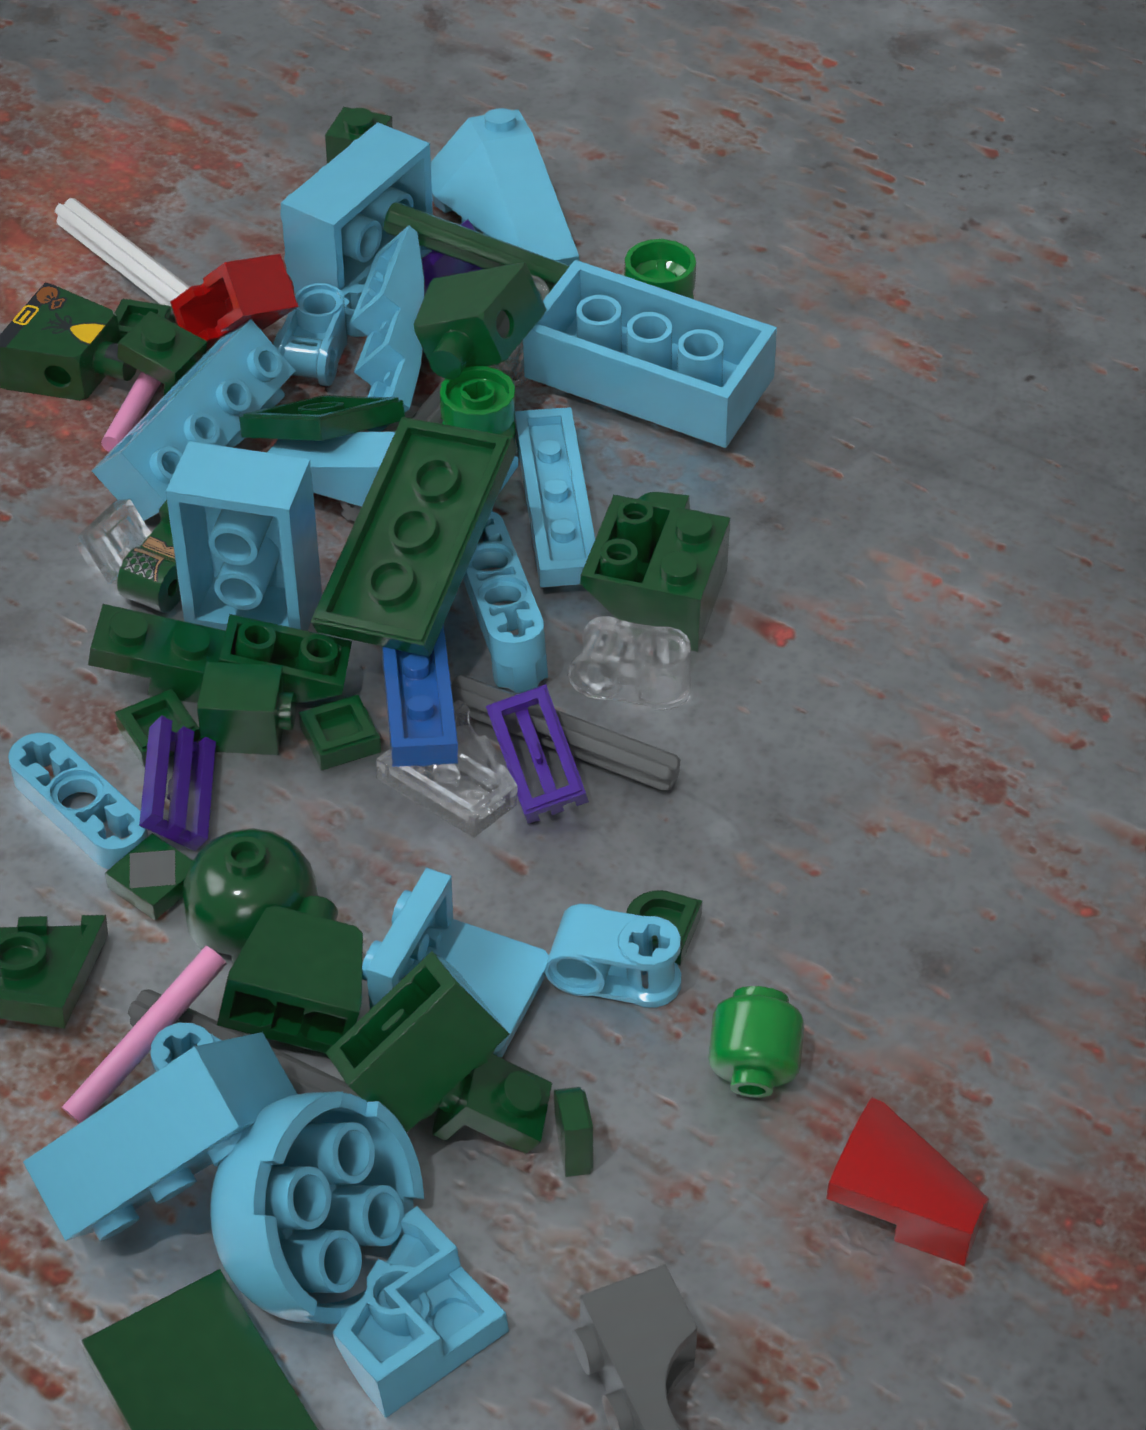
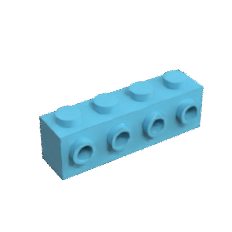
[92,319,295,523]

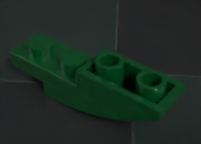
[88,604,352,703]

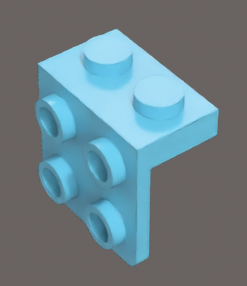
[362,867,549,1057]

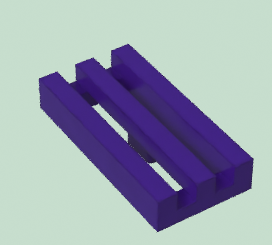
[486,684,589,824]
[139,715,216,851]

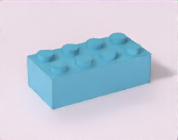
[523,260,777,448]

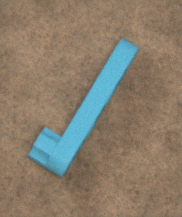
[463,511,548,693]

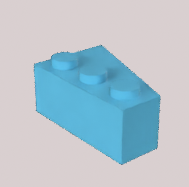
[23,1032,297,1241]

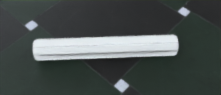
[55,198,190,306]

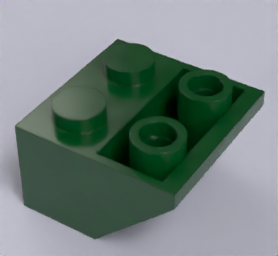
[580,495,731,652]
[326,951,509,1133]

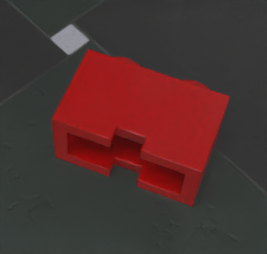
[170,254,298,351]

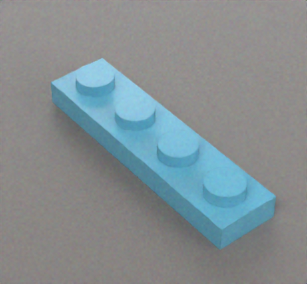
[515,407,595,587]

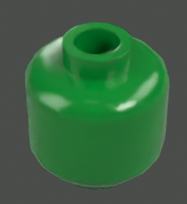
[708,986,805,1098]

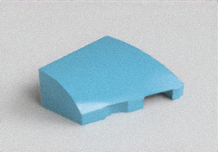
[333,1206,509,1418]

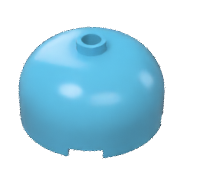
[210,1091,424,1324]

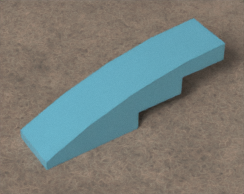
[350,225,424,432]

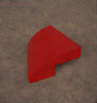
[826,1097,989,1267]

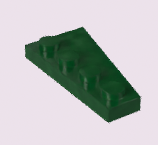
[0,915,108,1028]

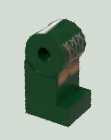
[117,500,181,613]

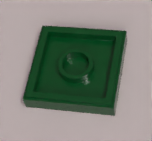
[239,395,405,441]

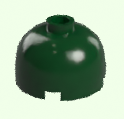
[183,828,318,963]

